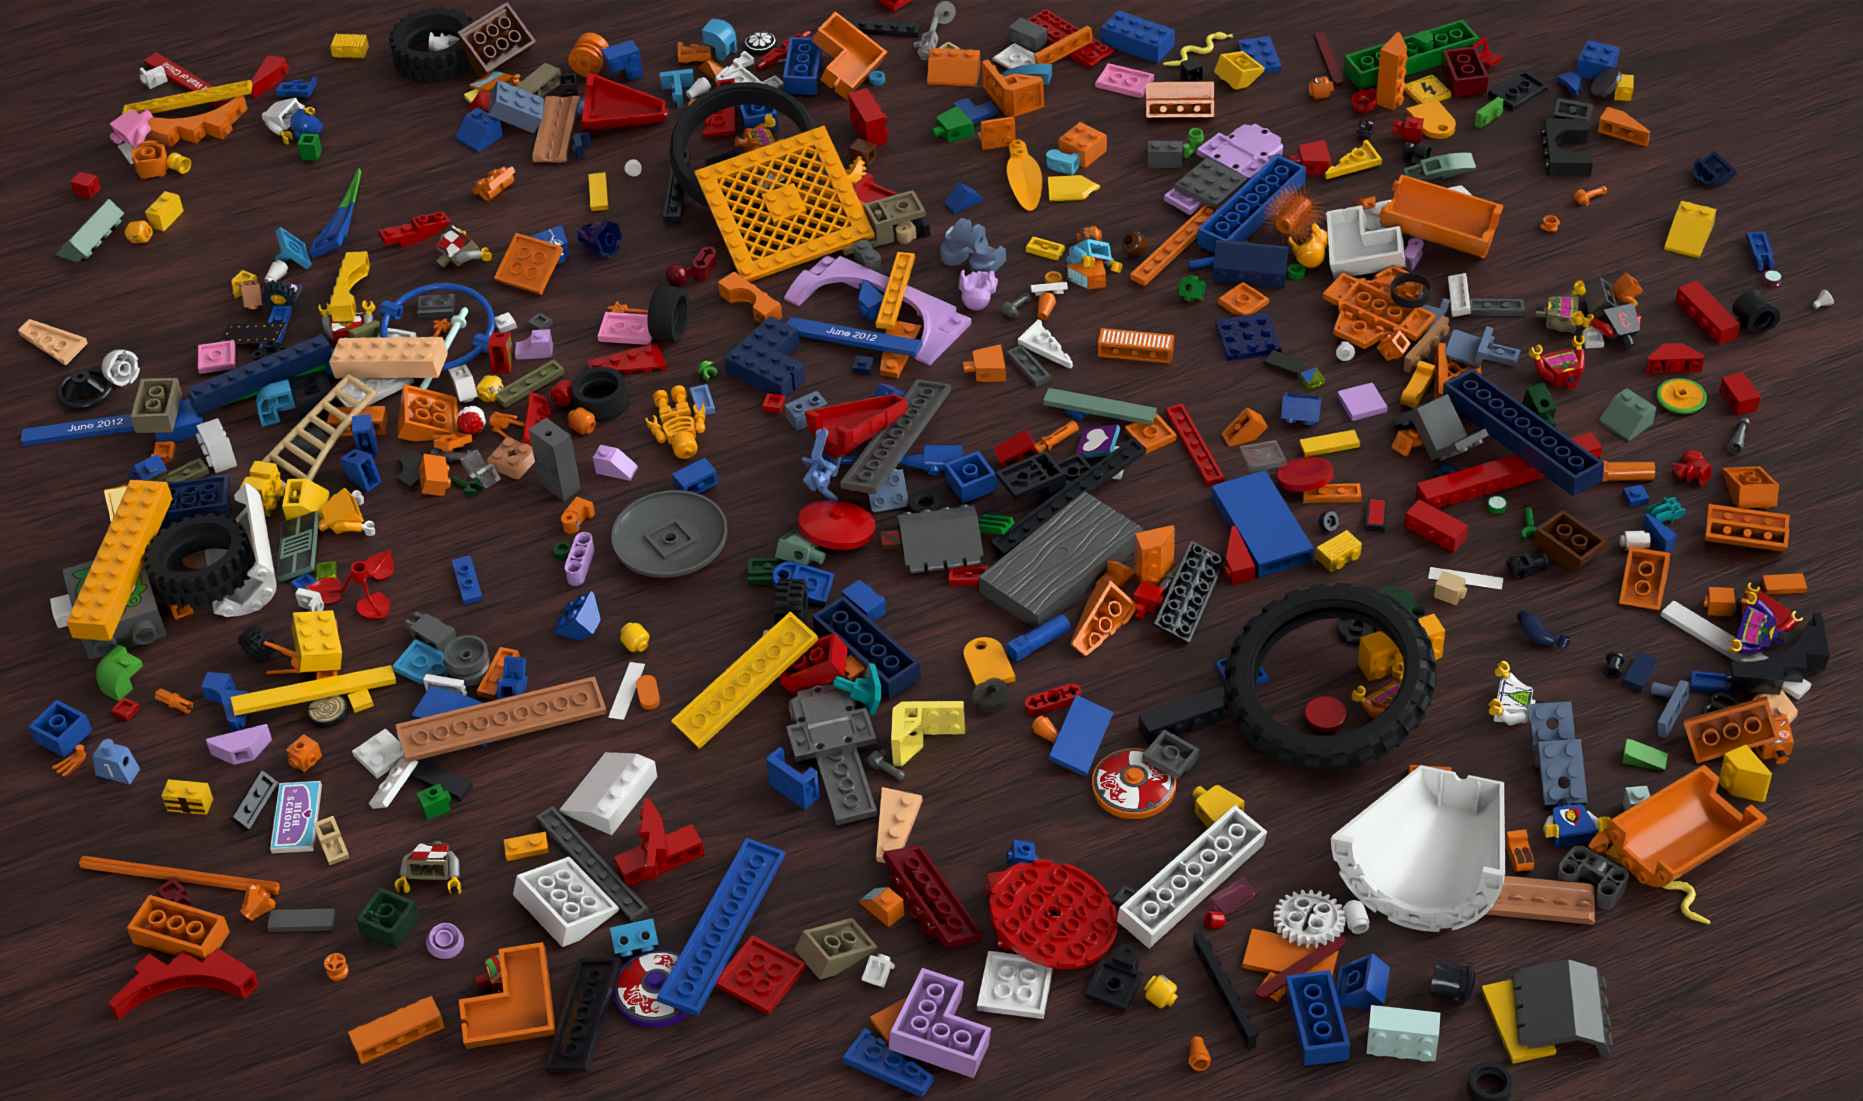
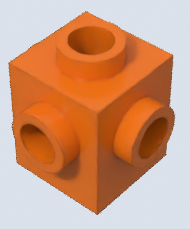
[1377,330,1411,361]
[286,734,322,772]

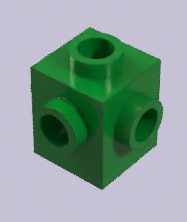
[1177,275,1206,302]

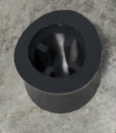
[1732,290,1780,334]
[1431,957,1476,1005]

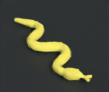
[1163,32,1233,66]
[1663,881,1710,924]

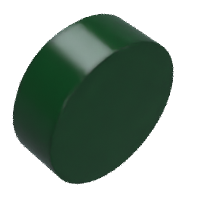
[553,542,572,561]

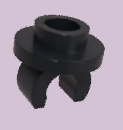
[1356,121,1374,138]

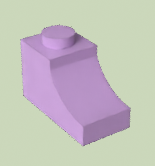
[515,329,553,360]

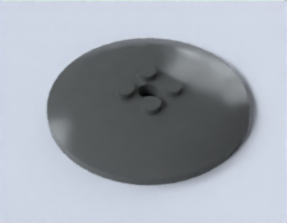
[611,490,728,578]

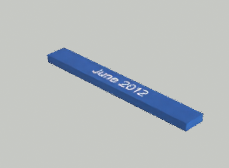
[787,317,923,357]
[21,414,135,446]

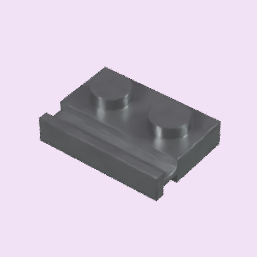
[417,294,456,319]

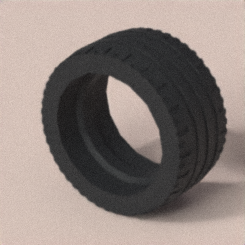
[647,285,689,341]
[571,367,628,422]

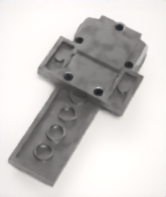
[786,683,877,825]

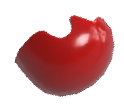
[1351,88,1377,113]

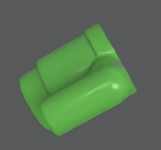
[1183,128,1204,158]

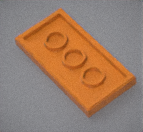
[1242,929,1339,976]

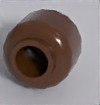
[1122,231,1148,256]

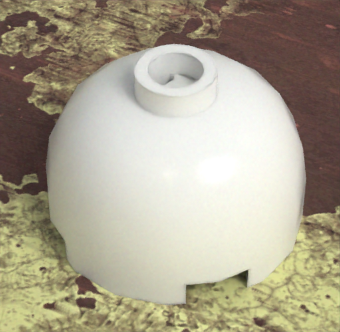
[102,349,140,386]

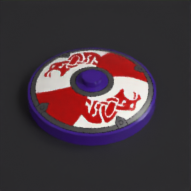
[613,950,689,1028]

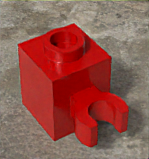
[1134,581,1165,619]

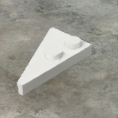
[1018,319,1073,369]

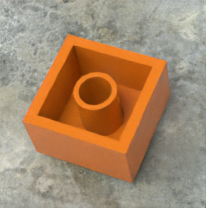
[1058,122,1107,168]

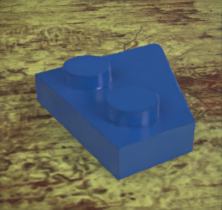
[276,77,318,99]

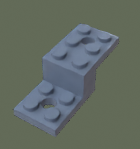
[1528,701,1588,806]

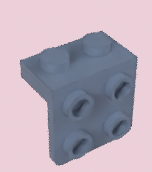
[1445,326,1494,368]
[868,469,908,513]

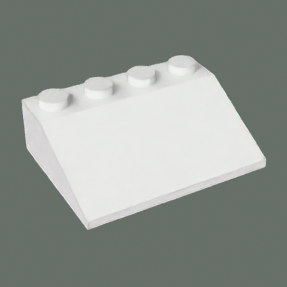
[559,752,657,835]
[513,857,619,947]

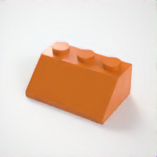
[927,48,981,87]
[1135,525,1175,586]

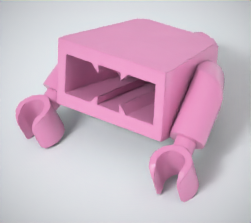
[110,109,153,149]

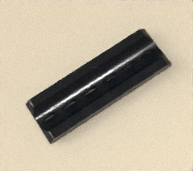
[1153,540,1226,644]

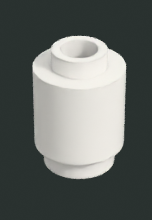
[1620,531,1650,551]
[1343,900,1369,934]

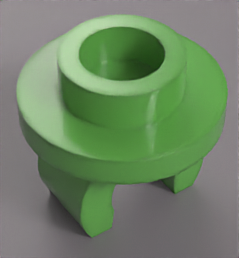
[697,360,718,381]

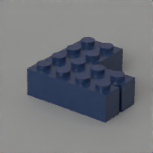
[724,316,806,399]

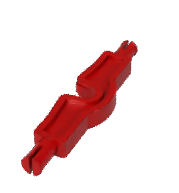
[755,30,811,71]

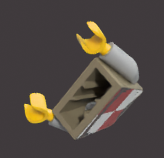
[436,225,492,268]
[395,841,461,894]

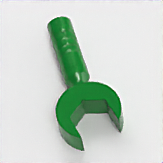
[1521,507,1537,542]

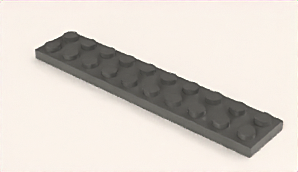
[840,379,951,494]

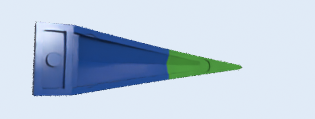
[309,168,362,258]

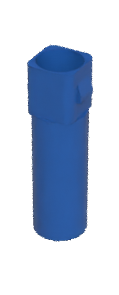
[1007,614,1071,662]

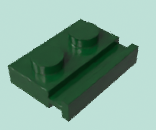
[747,558,788,585]

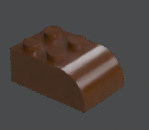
[1534,510,1608,570]

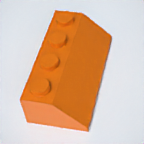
[1377,32,1408,111]
[1684,696,1780,763]

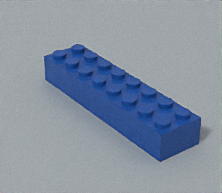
[1197,155,1306,253]

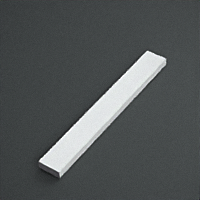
[1661,601,1811,700]

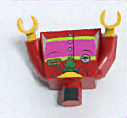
[1528,335,1585,389]

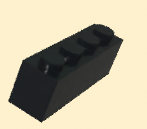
[1139,688,1225,745]

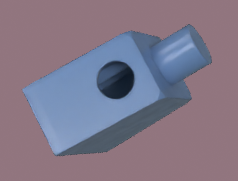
[93,739,140,785]

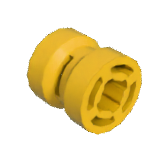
[167,153,191,174]

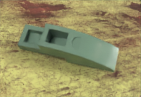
[1404,153,1476,181]

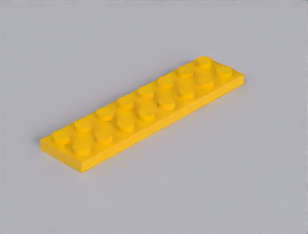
[671,611,819,749]

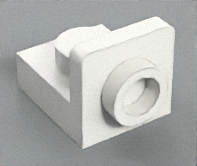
[295,588,324,612]
[862,954,895,988]

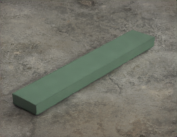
[1043,388,1157,425]

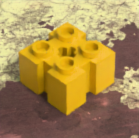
[240,461,284,517]

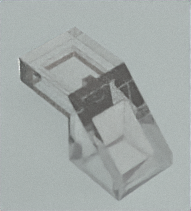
[459,449,501,489]

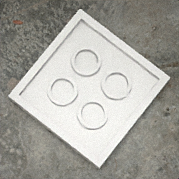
[977,951,1053,1019]

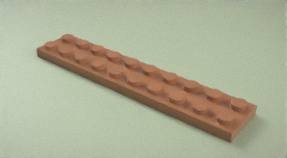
[396,676,606,763]

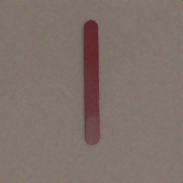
[1315,32,1343,85]
[1256,936,1346,999]

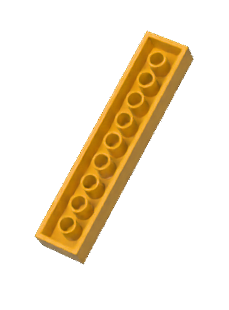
[66,480,173,641]

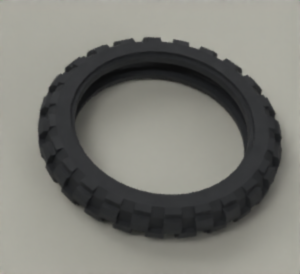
[1224,583,1437,772]

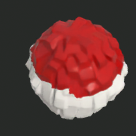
[456,406,486,435]

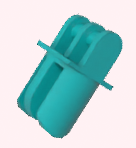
[1644,497,1686,523]

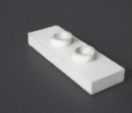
[1448,273,1471,317]
[369,758,418,809]

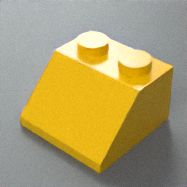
[1214,51,1265,90]
[1719,745,1772,802]

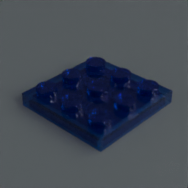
[1215,312,1282,361]

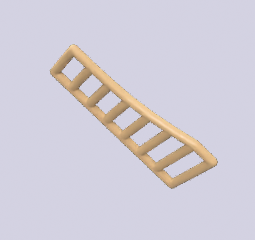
[261,374,377,491]

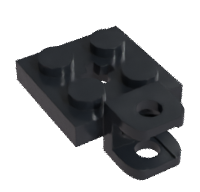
[1085,944,1143,1013]

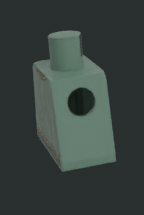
[775,530,825,565]

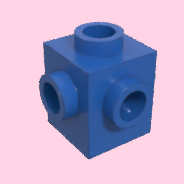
[1006,839,1038,868]

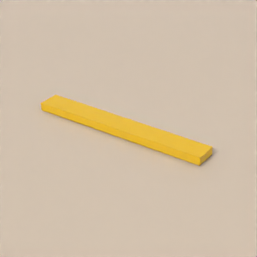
[122,80,252,115]
[230,665,396,716]

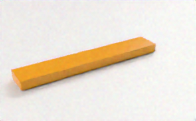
[876,252,915,330]

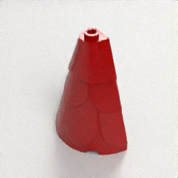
[581,73,668,131]
[805,394,908,459]

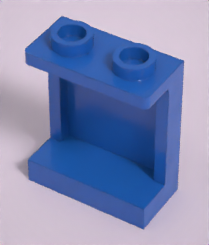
[766,747,820,810]

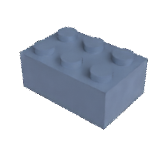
[488,80,544,133]

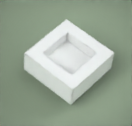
[495,312,517,332]

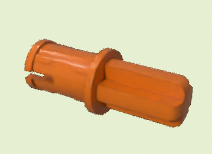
[155,689,193,714]

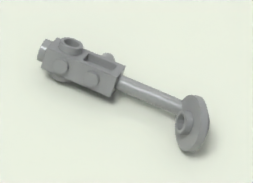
[914,1,956,60]

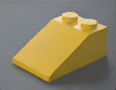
[1664,201,1717,258]

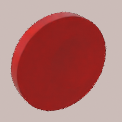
[1277,457,1334,492]

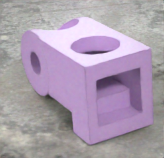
[1403,238,1424,271]

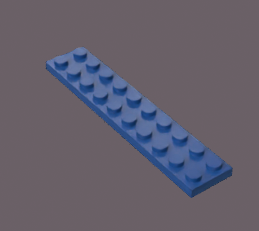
[657,838,785,1017]

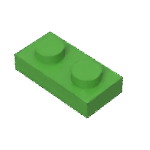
[1475,97,1504,128]

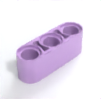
[565,532,595,586]

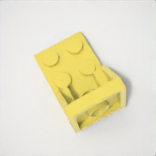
[891,701,965,767]

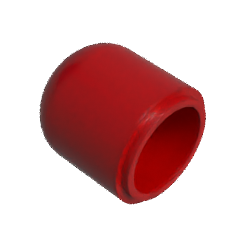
[1204,911,1226,929]

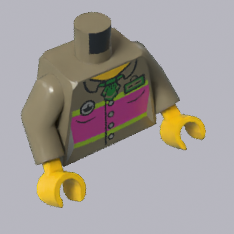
[1535,281,1586,333]

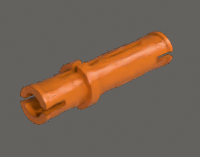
[1036,420,1079,453]

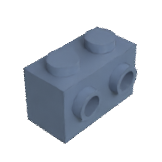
[785,391,828,431]

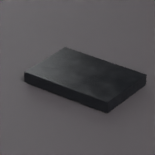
[1488,70,1549,111]

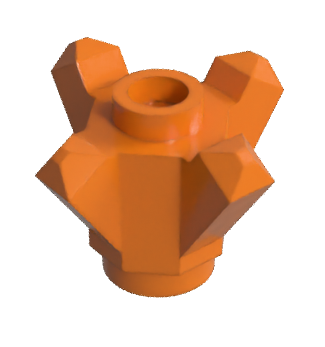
[240,884,275,921]

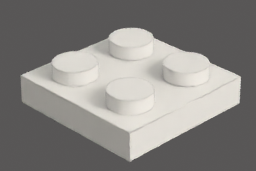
[352,729,405,779]

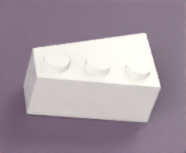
[196,418,237,473]

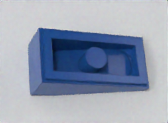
[1643,513,1677,553]

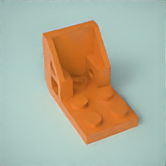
[982,60,1044,117]

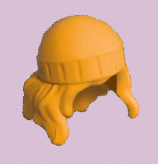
[1288,223,1329,268]

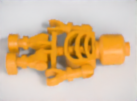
[646,385,705,459]

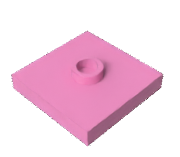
[198,340,235,374]

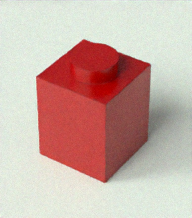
[70,172,101,199]

